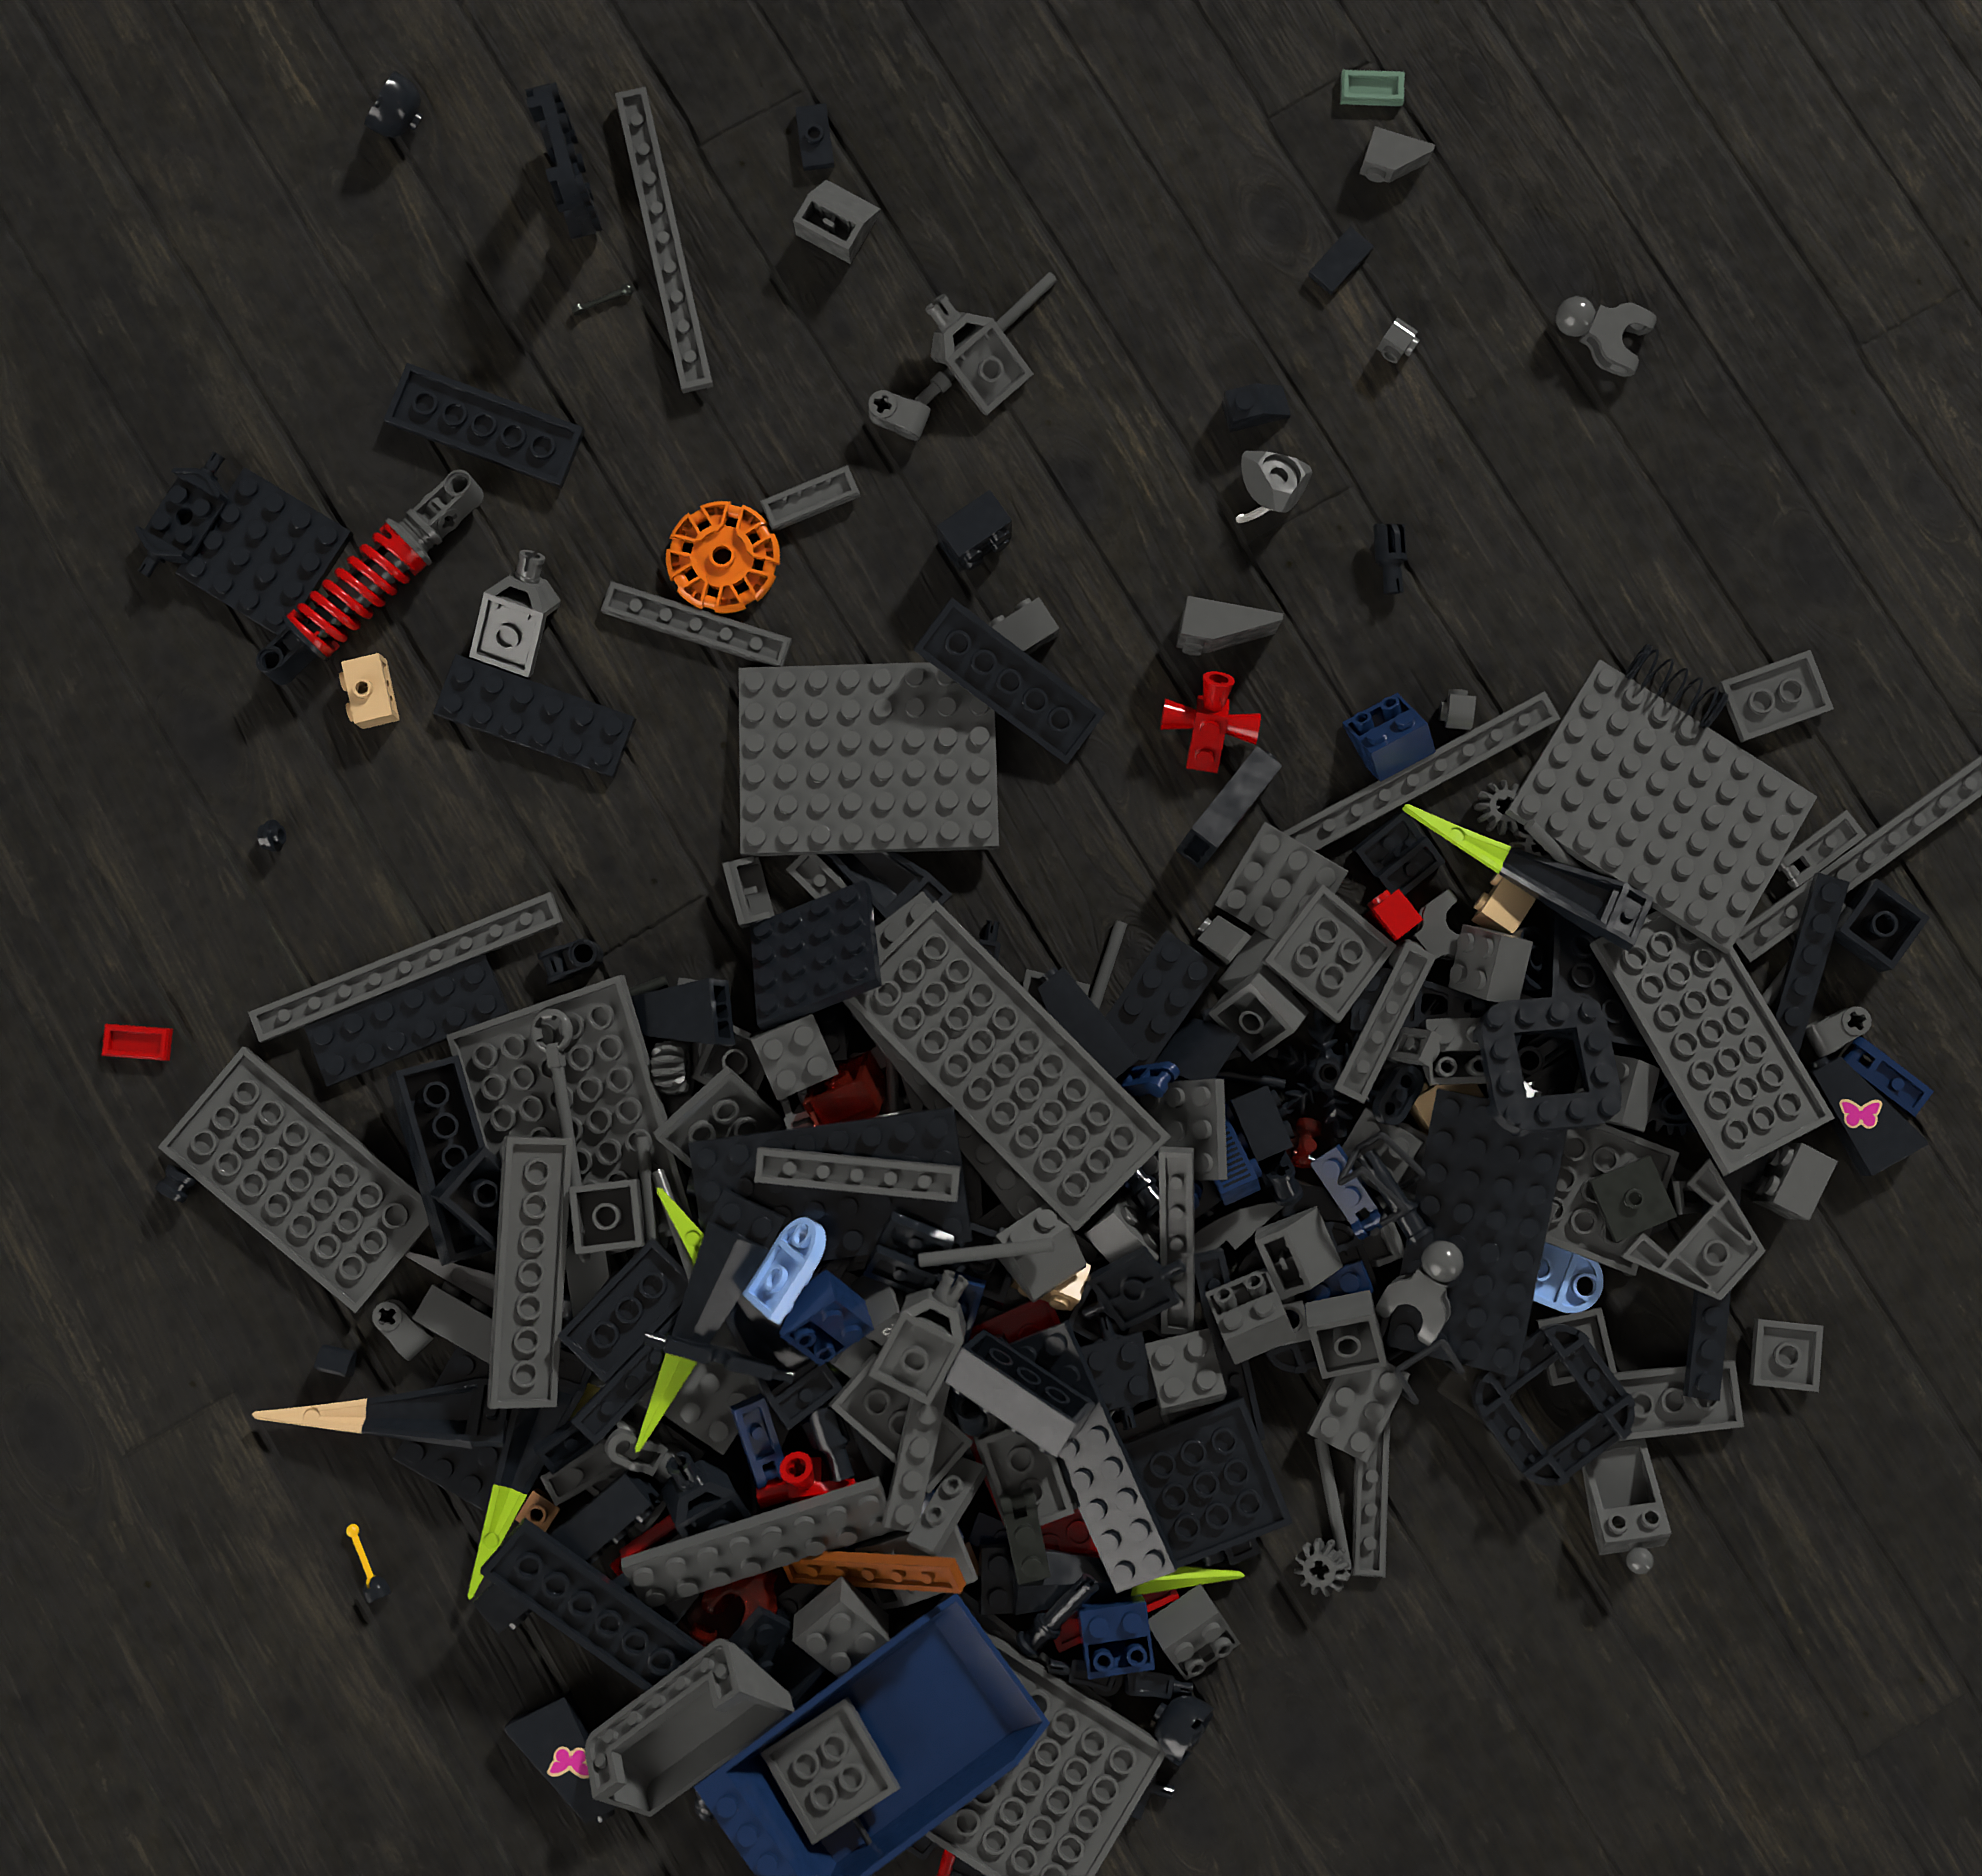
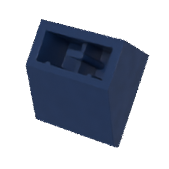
[1342,693,1436,782]
[780,1270,874,1366]
[1077,1595,1155,1679]

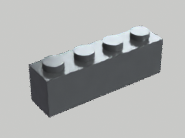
[412,1281,493,1364]

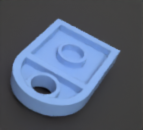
[742,1217,826,1325]
[1533,1242,1604,1313]

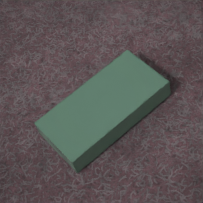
[1340,70,1405,106]

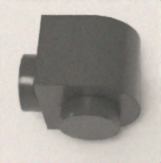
[1377,317,1420,363]
[1439,689,1476,730]

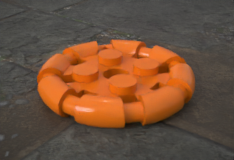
[666,501,780,614]

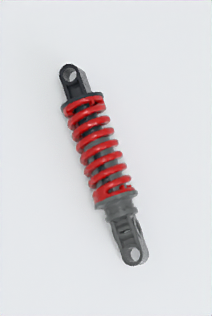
[256,470,484,685]

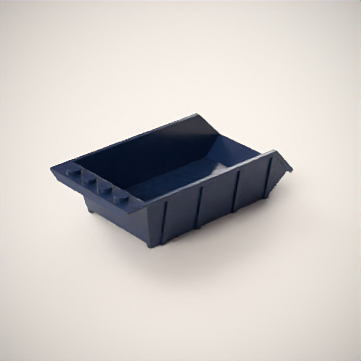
[694,1593,1050,1876]

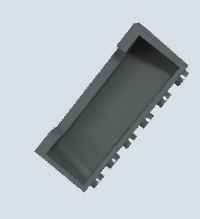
[585,1639,794,1817]

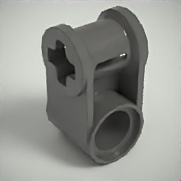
[868,390,931,441]
[1805,1006,1872,1058]
[372,1299,435,1361]

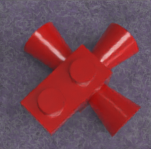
[1160,671,1261,773]
[756,1452,857,1509]

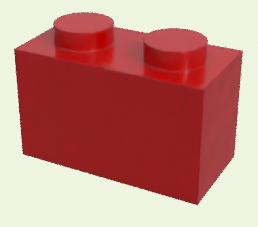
[1363,889,1423,942]

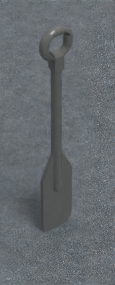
[531,1009,611,1318]

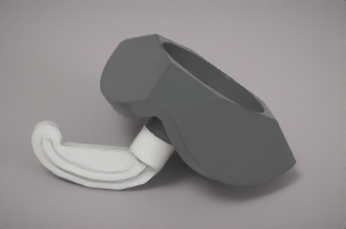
[1236,451,1312,523]

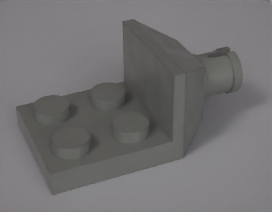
[925,294,1033,415]
[469,550,561,678]
[869,1270,969,1406]

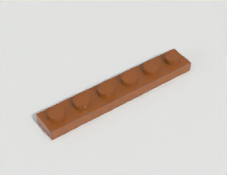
[782,1551,966,1593]

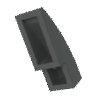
[1194,1201,1284,1254]

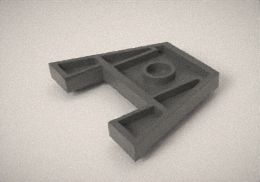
[1620,1159,1765,1300]

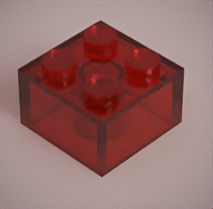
[803,1051,886,1125]

